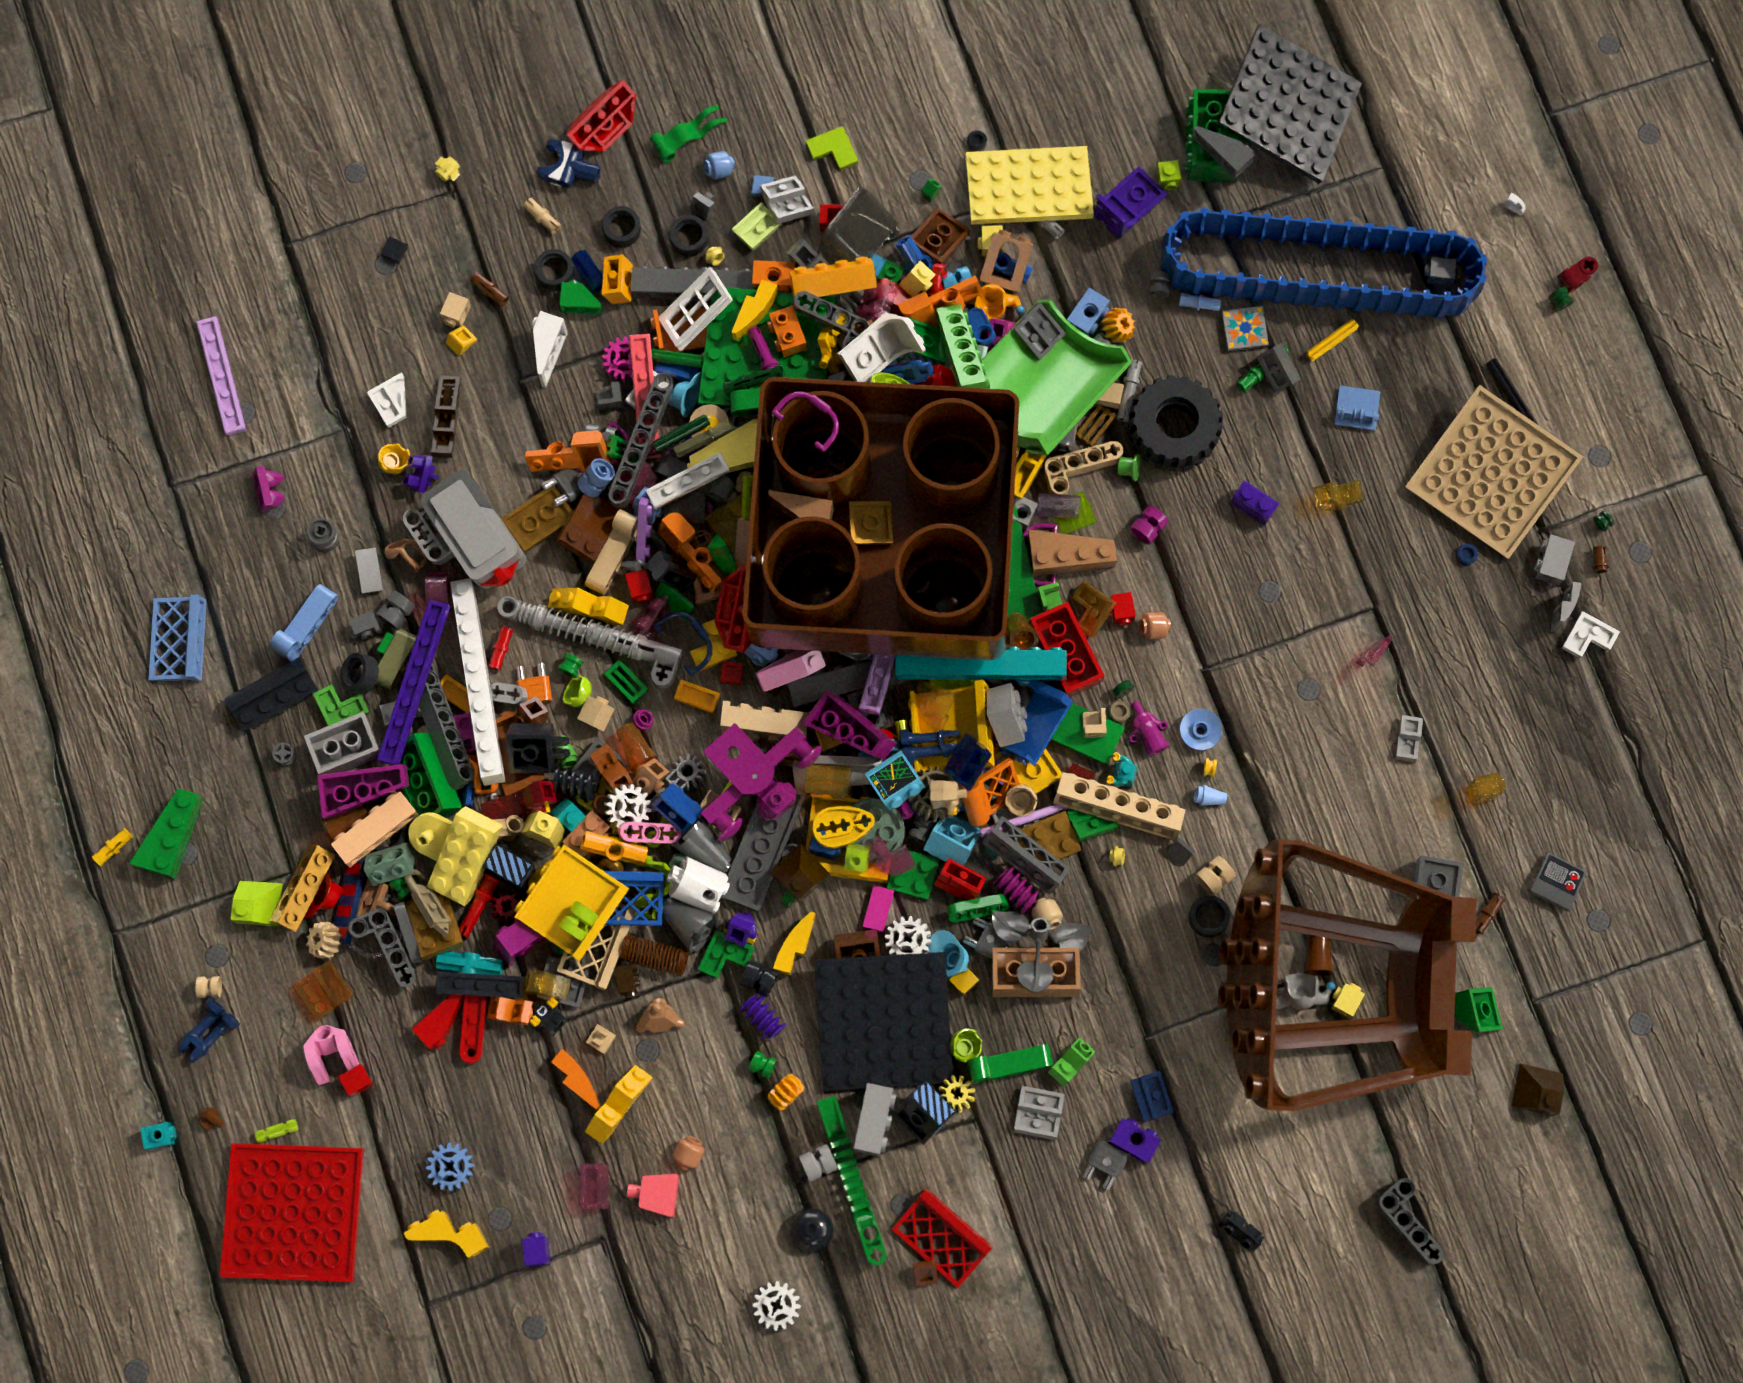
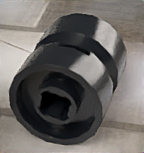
[739,959,779,998]

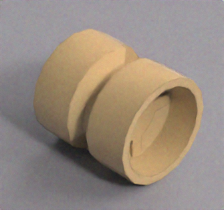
[1195,856,1236,896]

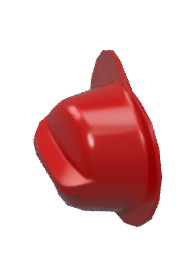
[304,874,343,919]

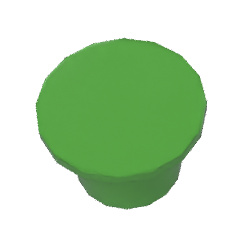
[1118,454,1141,481]

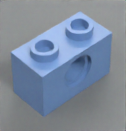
[1067,288,1110,336]

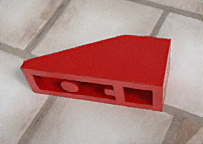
[412,994,465,1051]

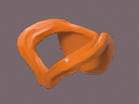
[468,755,499,794]

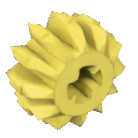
[939,1076,975,1113]

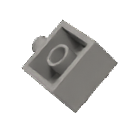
[987,683,1027,747]

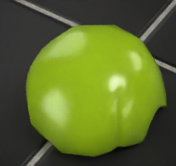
[563,675,592,707]
[950,1028,982,1063]

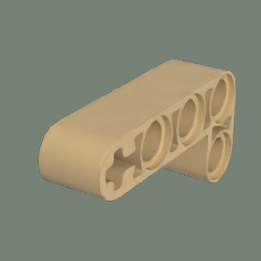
[1044,441,1123,500]
[585,509,638,595]

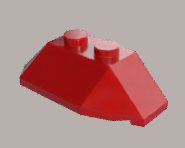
[566,79,636,151]
[714,565,751,653]

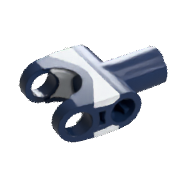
[536,140,601,188]

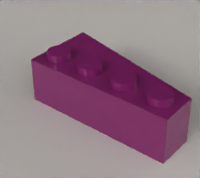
[802,690,896,760]
[317,764,409,819]
[493,918,547,968]

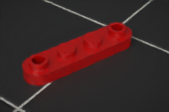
[460,995,487,1064]

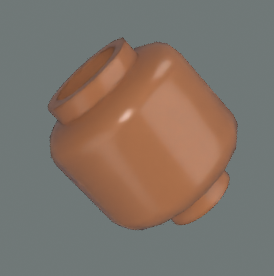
[1138,612,1171,640]
[672,1136,705,1170]

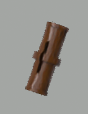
[470,272,509,307]
[1476,892,1506,935]

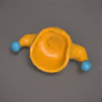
[964,284,1025,321]

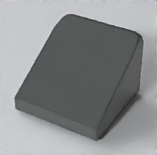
[1167,838,1195,866]

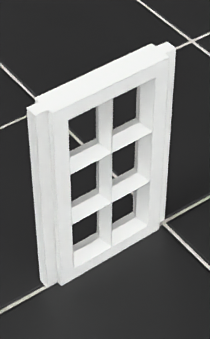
[659,267,733,351]

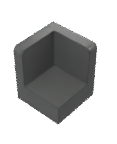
[596,382,623,411]

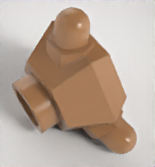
[636,998,685,1033]

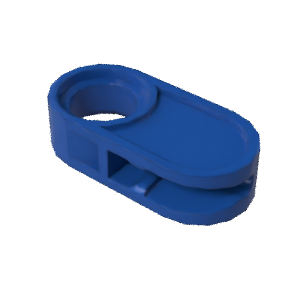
[967,307,996,346]

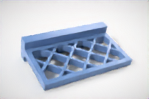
[149,595,207,682]

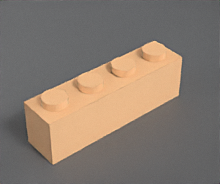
[331,791,418,867]

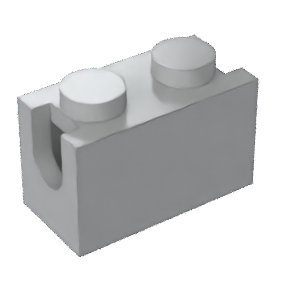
[1534,535,1575,586]

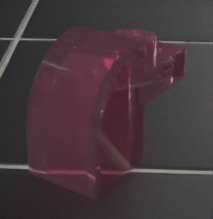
[425,570,451,616]
[871,834,916,875]

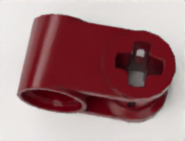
[1557,256,1598,293]

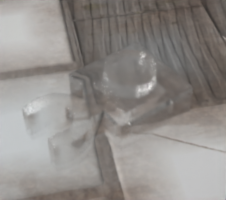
[518,835,555,859]

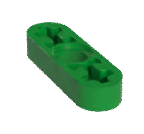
[946,894,1009,922]

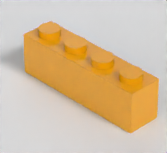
[789,257,877,300]

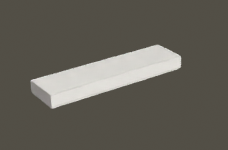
[645,452,730,510]

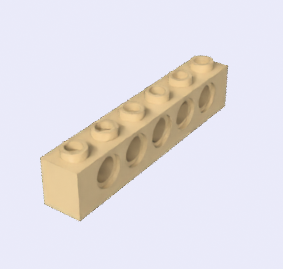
[1053,772,1185,841]

